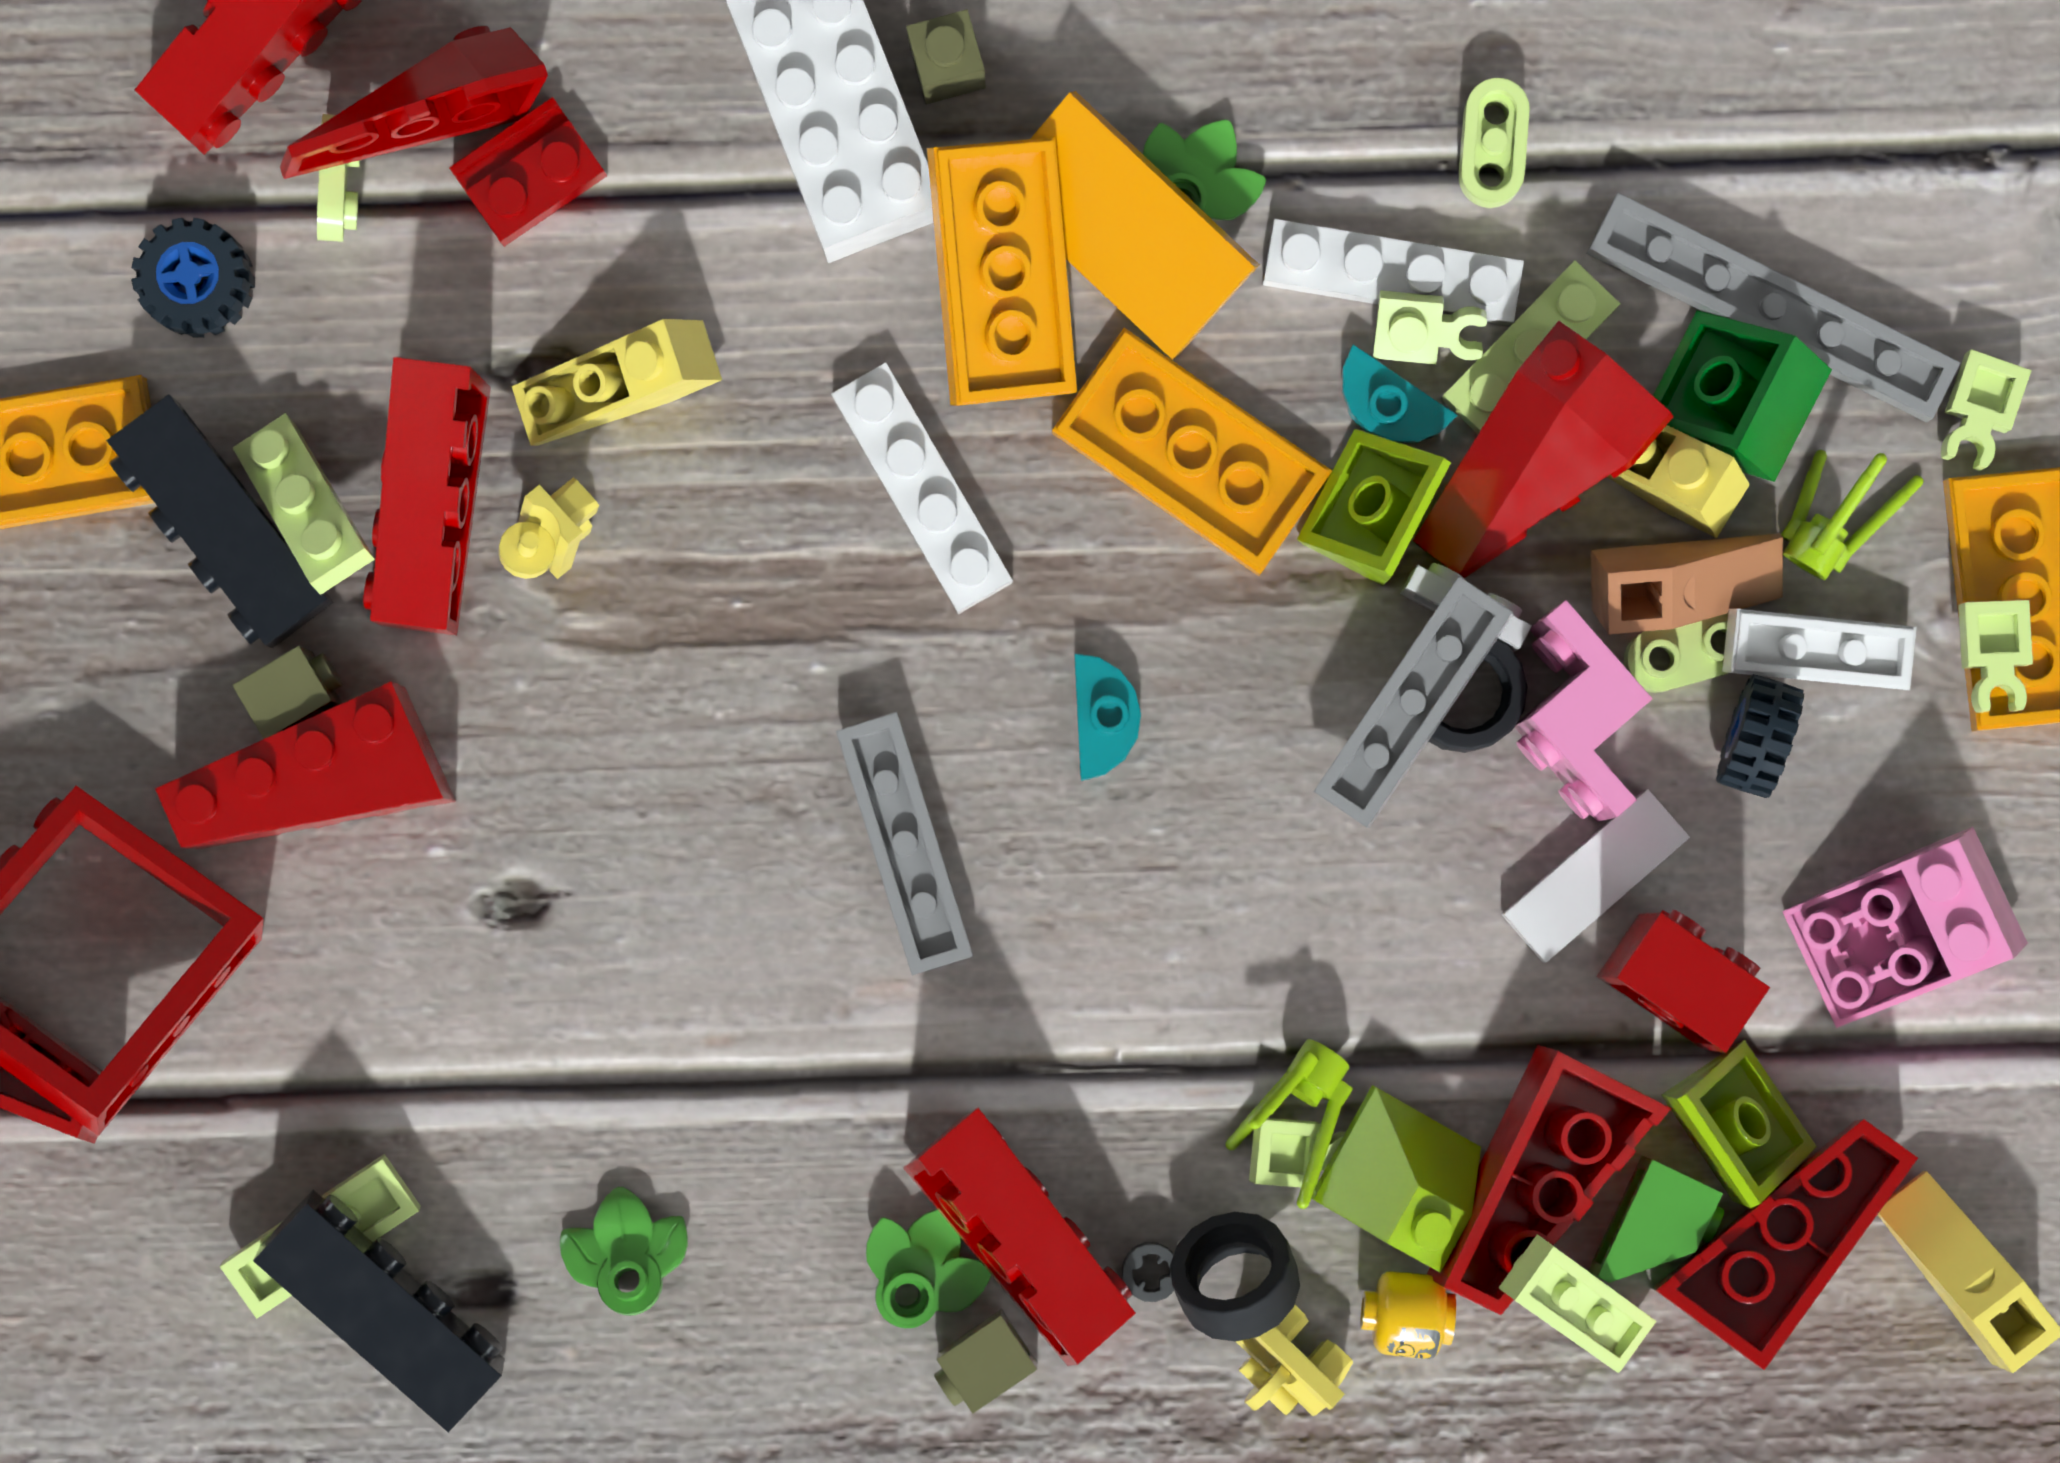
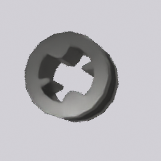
[1122,1242,1174,1302]

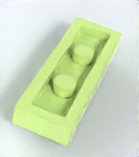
[1441,260,1621,434]
[233,413,375,595]
[220,1154,421,1319]
[1499,1234,1657,1373]

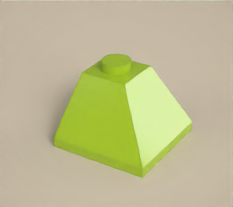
[1311,1085,1481,1272]

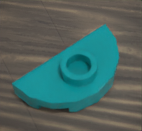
[1341,344,1458,443]
[1074,653,1141,781]

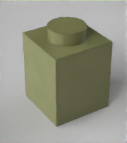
[906,9,986,105]
[232,646,343,739]
[934,1309,1038,1414]

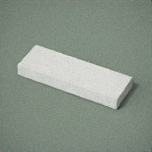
[1722,608,1917,690]
[1501,789,1690,963]

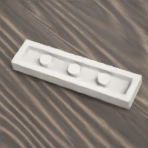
[1263,219,1524,327]
[831,362,1013,614]

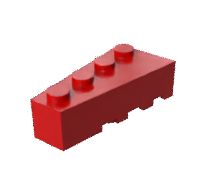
[363,357,491,636]
[155,681,456,850]

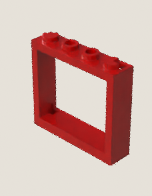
[0,785,264,1136]

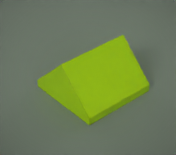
[1296,429,1451,586]
[1661,1040,1817,1208]

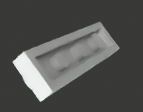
[1313,576,1515,828]
[836,712,973,976]

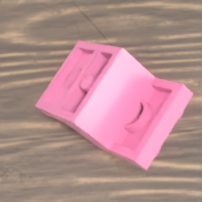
[1515,600,1653,822]

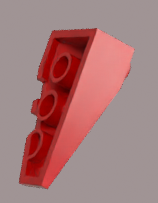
[280,26,548,179]
[1413,321,1674,578]

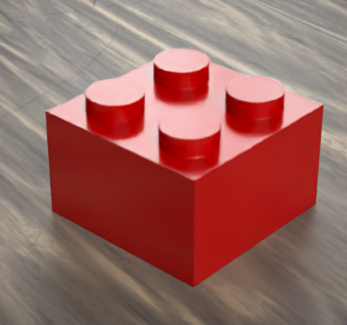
[1596,909,1770,1053]

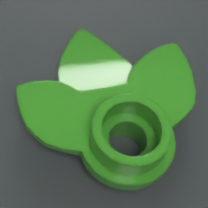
[1143,119,1266,220]
[560,1187,688,1316]
[866,1209,991,1328]

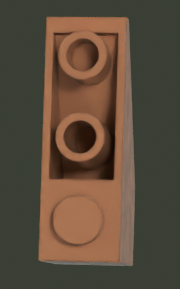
[1591,533,1783,635]

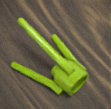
[1781,449,1924,580]
[1225,1039,1353,1209]

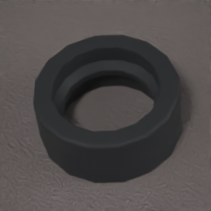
[1428,639,1528,753]
[1170,1211,1300,1342]

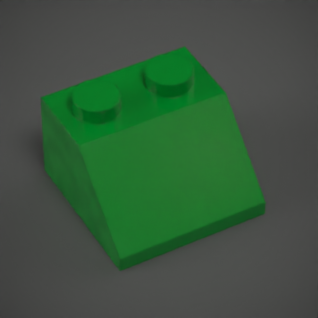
[1653,310,1832,482]

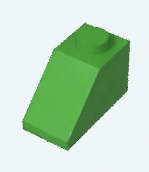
[1588,1156,1724,1283]

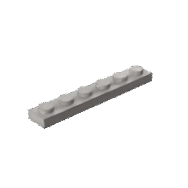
[1586,193,1961,423]

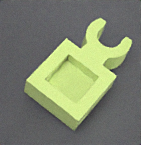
[1373,290,1487,364]
[1941,349,2032,471]
[1958,600,2033,713]
[1249,1118,1345,1189]

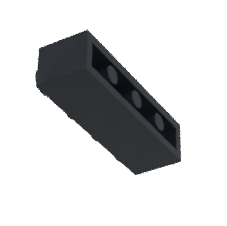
[106,394,334,648]
[253,1189,505,1433]

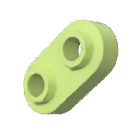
[1459,78,1530,208]
[317,114,360,242]
[1624,613,1729,693]

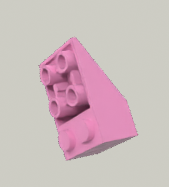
[1782,827,2028,1028]

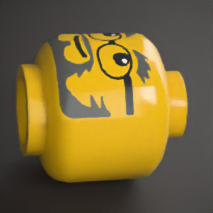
[1360,1271,1456,1359]

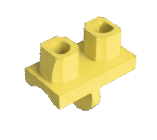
[498,477,599,579]
[1236,1305,1353,1416]

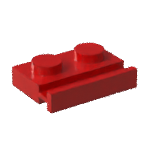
[449,97,607,247]

